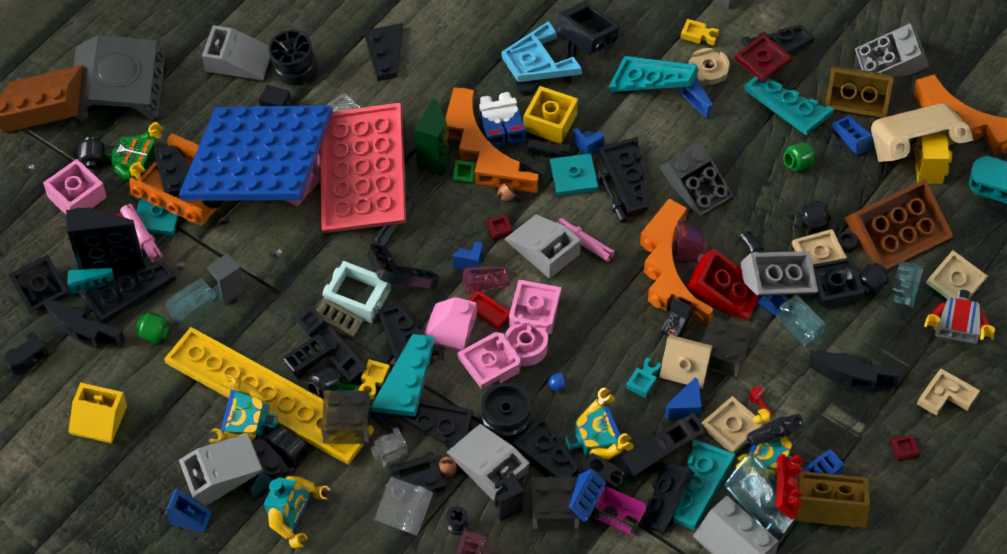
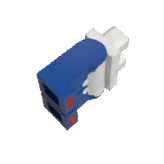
[479,92,526,147]

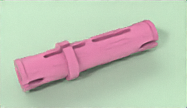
[120,204,163,263]
[557,218,615,262]

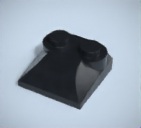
[8,254,69,313]
[813,257,865,308]
[240,439,290,500]

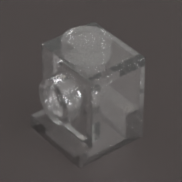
[371,427,408,466]

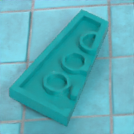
[609,56,699,92]
[744,77,834,136]
[371,334,435,417]
[673,439,735,531]

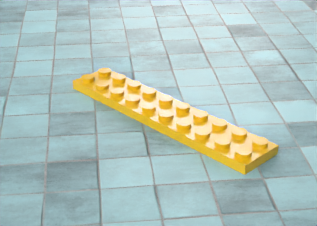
[165,327,374,465]

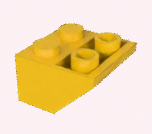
[69,383,127,444]

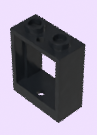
[555,0,620,55]

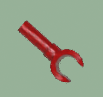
[749,386,773,415]

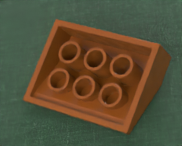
[0,65,84,133]
[845,179,954,269]

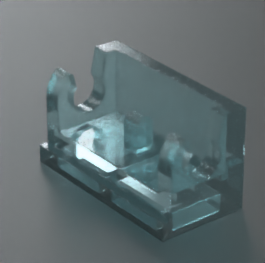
[892,261,924,308]
[166,277,216,323]
[776,294,825,348]

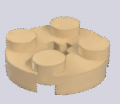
[689,48,729,86]

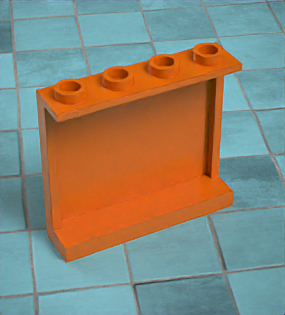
[129,133,216,226]

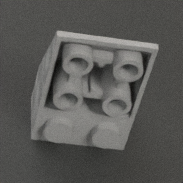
[855,23,929,77]
[202,25,271,80]
[505,214,581,279]
[447,424,530,501]
[179,434,263,506]

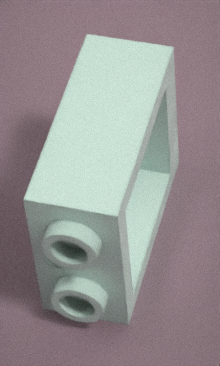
[323,261,391,324]

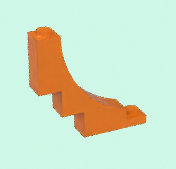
[446,87,539,193]

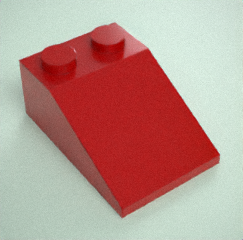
[686,249,761,321]

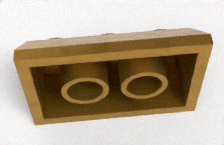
[825,65,894,118]
[796,471,870,528]

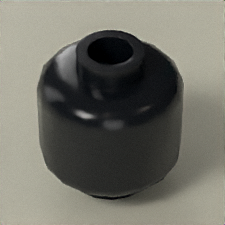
[78,137,105,169]
[799,201,832,231]
[858,263,889,295]
[307,366,341,399]

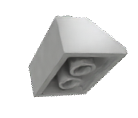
[740,251,818,295]
[693,496,779,554]

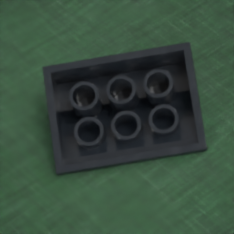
[66,207,146,277]

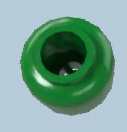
[783,142,815,172]
[136,312,170,344]

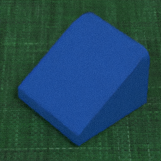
[757,295,791,316]

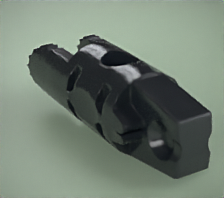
[746,414,805,445]

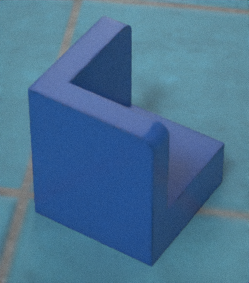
[573,128,604,156]
[453,242,483,272]

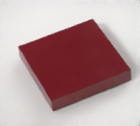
[734,34,793,83]

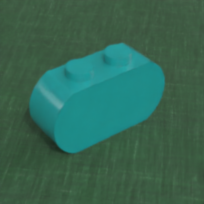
[969,156,1007,204]

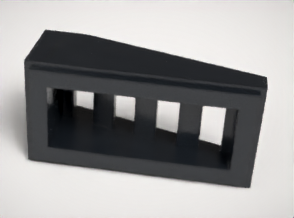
[281,334,332,379]

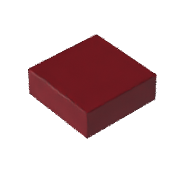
[486,214,514,241]
[890,434,920,462]

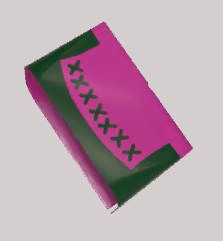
[595,487,646,536]

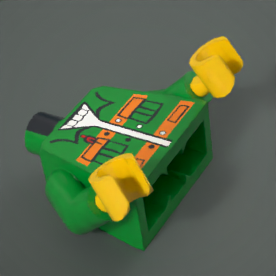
[104,122,163,181]

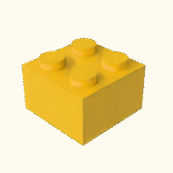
[523,86,578,144]
[914,130,952,184]

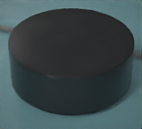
[516,80,537,96]
[837,231,858,253]

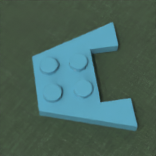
[501,21,582,82]

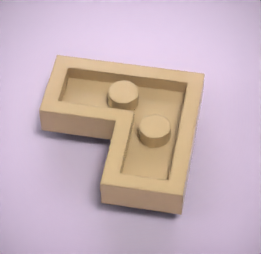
[917,368,980,416]

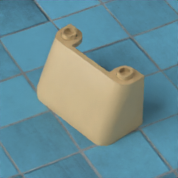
[871,103,973,162]

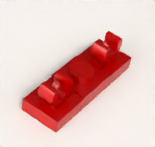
[776,454,804,521]

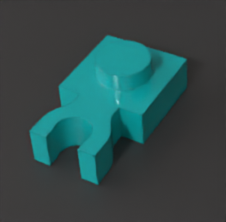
[626,357,662,398]

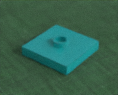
[550,154,598,197]
[136,198,180,236]

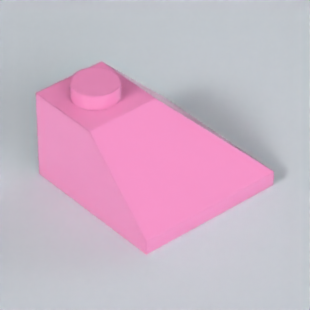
[424,297,477,351]

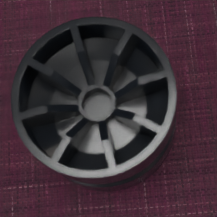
[269,30,317,85]

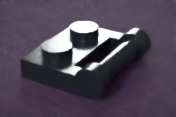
[389,451,446,503]

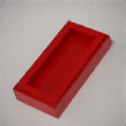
[468,290,510,331]

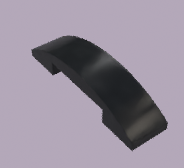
[295,305,367,383]

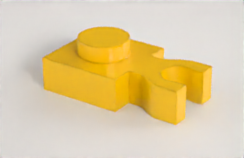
[681,19,719,46]
[358,359,390,400]

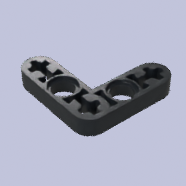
[367,244,439,289]

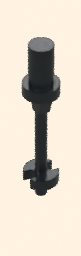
[597,171,628,223]

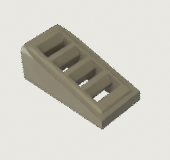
[316,299,364,338]

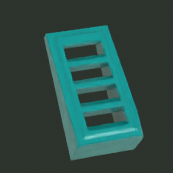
[68,268,115,295]

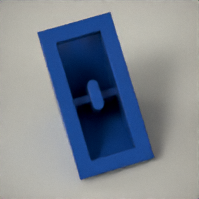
[665,377,701,420]
[166,489,212,532]

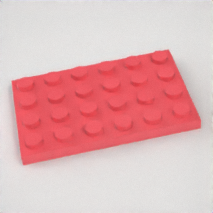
[320,103,406,233]

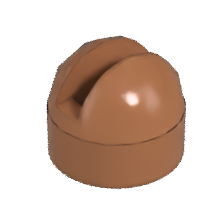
[498,183,516,201]
[439,456,457,477]

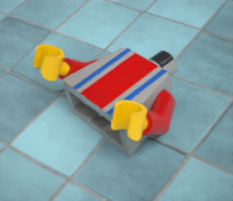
[924,290,995,344]

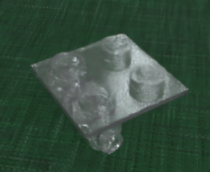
[374,477,434,536]

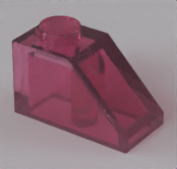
[676,220,708,263]

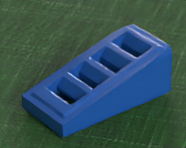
[681,77,712,119]
[832,116,874,155]
[803,449,844,475]
[569,469,606,522]

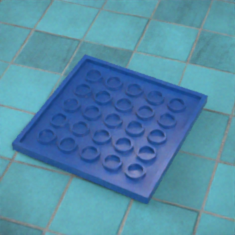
[179,105,333,201]

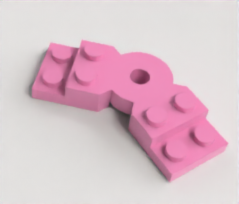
[458,280,561,389]

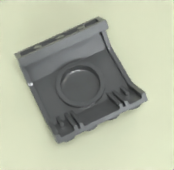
[73,35,165,121]

